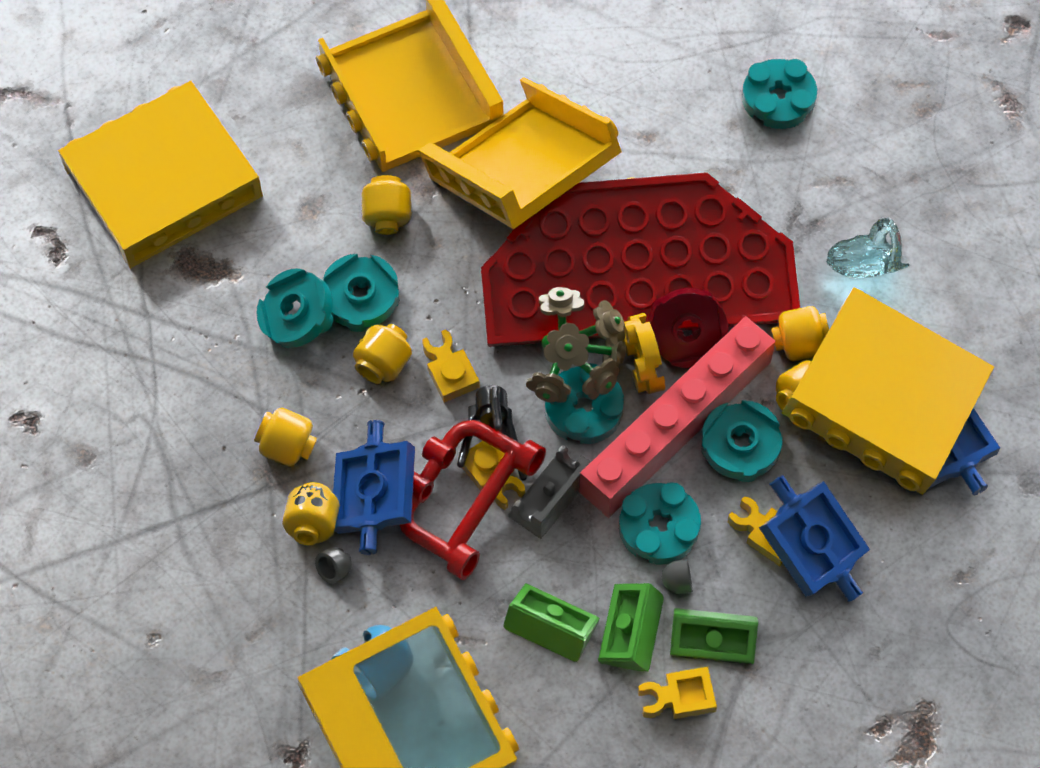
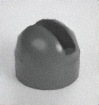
[315,547,352,584]
[661,559,693,594]

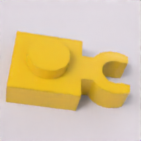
[422,329,480,403]
[458,441,525,510]
[727,496,782,567]
[638,666,717,719]

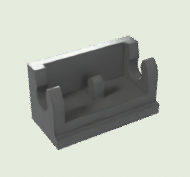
[508,446,590,539]

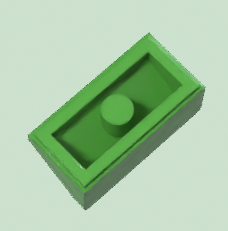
[503,583,600,662]
[598,583,664,671]
[670,608,758,664]

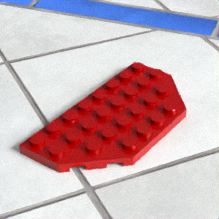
[481,172,800,347]

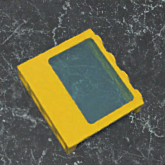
[297,606,519,768]

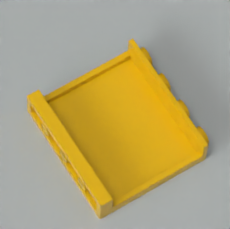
[316,0,504,173]
[418,77,622,229]
[58,80,263,269]
[781,287,994,495]

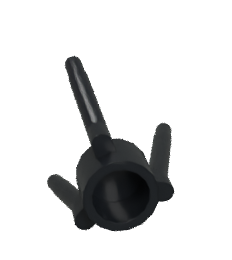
[457,385,527,481]

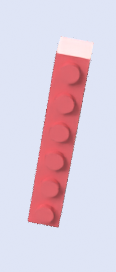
[579,316,776,518]

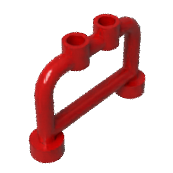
[399,420,546,580]

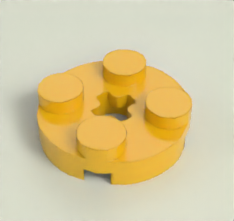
[623,313,665,394]

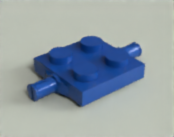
[929,408,1000,496]
[333,420,415,555]
[759,475,870,602]

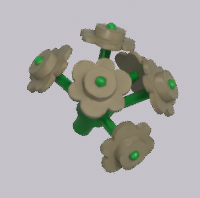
[526,287,626,402]

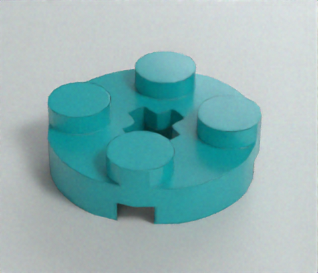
[742,59,817,129]
[323,254,400,332]
[257,268,333,349]
[545,363,624,444]
[701,400,783,483]
[619,482,701,565]

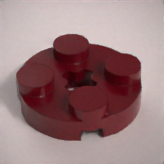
[648,288,728,368]

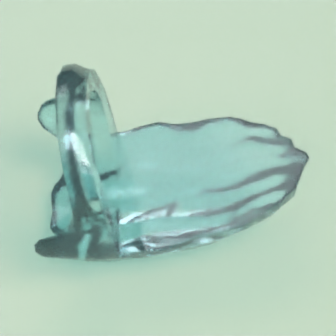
[826,217,910,278]

